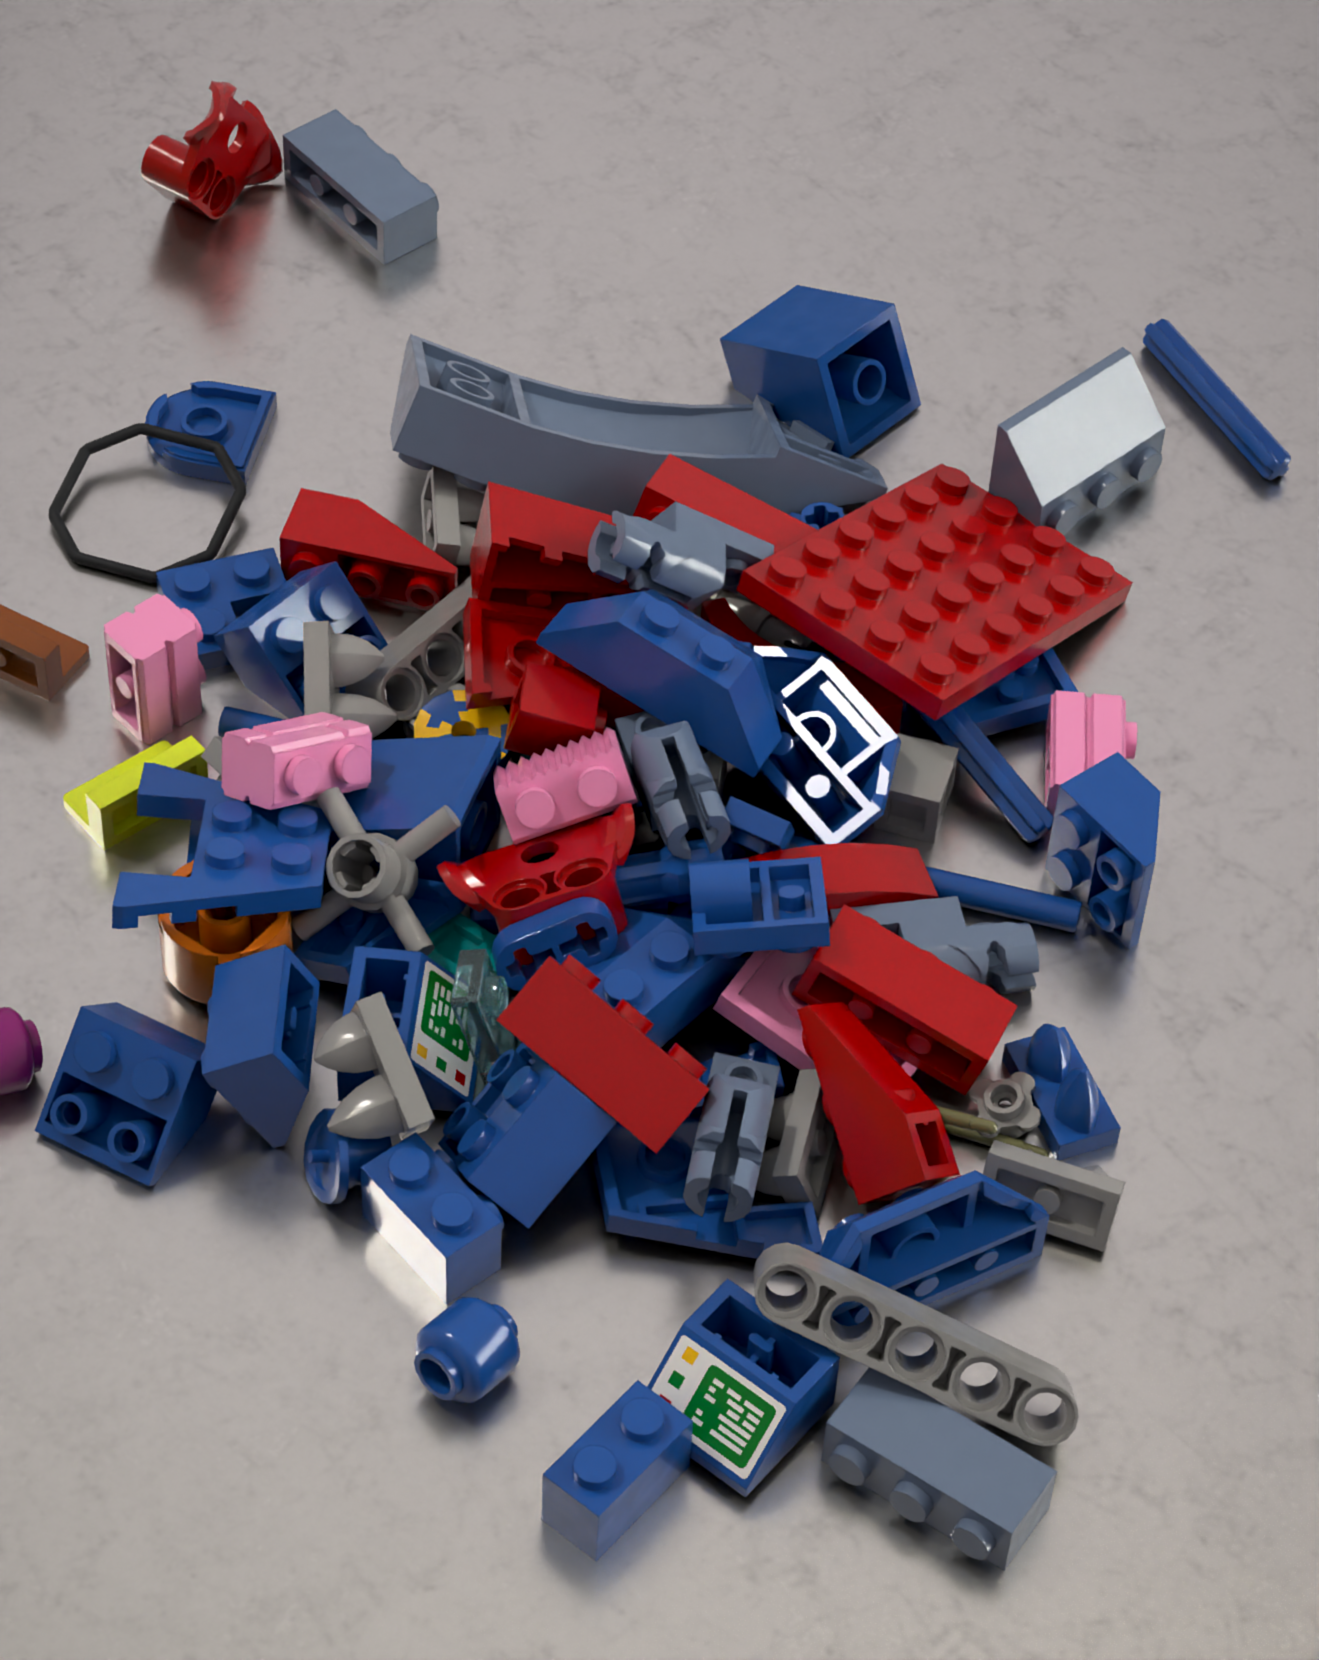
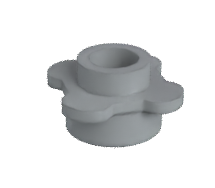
[969,1072,1041,1138]

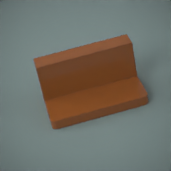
[0,604,90,701]

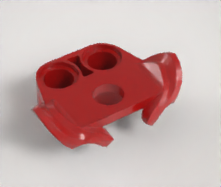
[141,81,283,220]
[436,803,635,965]

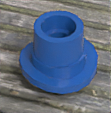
[303,1108,392,1204]

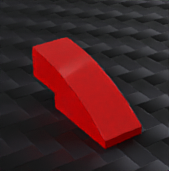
[742,843,939,919]

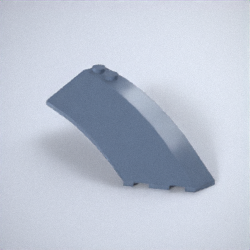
[390,334,888,516]

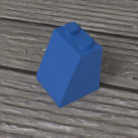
[720,285,921,458]
[325,735,501,883]

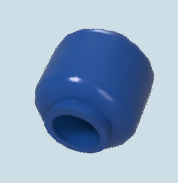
[414,1297,520,1403]

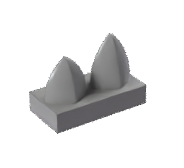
[421,465,486,567]
[303,621,398,738]
[314,991,435,1140]
[756,1069,839,1218]
[983,1140,1126,1252]

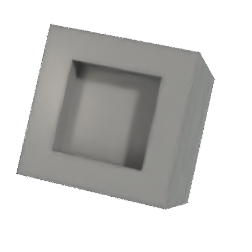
[873,733,959,844]

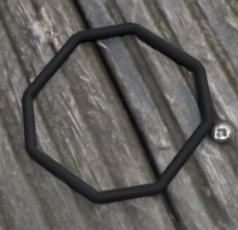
[49,423,246,583]

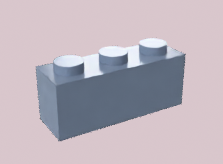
[283,109,439,265]
[821,1367,1057,1571]

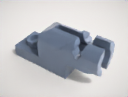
[588,501,774,610]
[614,711,731,859]
[829,896,1039,994]
[683,1052,780,1222]

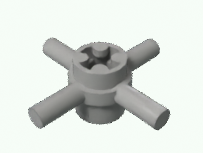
[292,787,461,956]

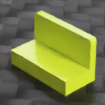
[63,735,208,851]

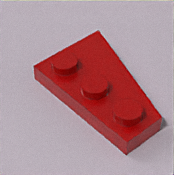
[463,597,574,710]

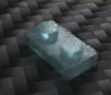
[450,949,522,1086]

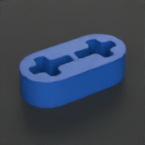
[491,897,618,991]

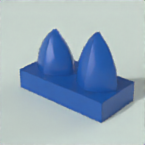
[1002,1024,1121,1161]

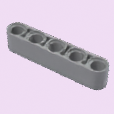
[345,576,472,721]
[753,1243,1079,1447]

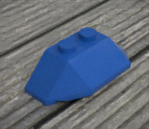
[536,589,782,778]
[739,641,901,845]
[588,908,752,1047]
[819,1170,1049,1348]

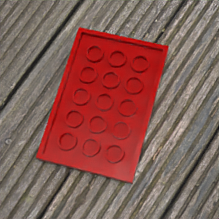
[736,464,1133,720]

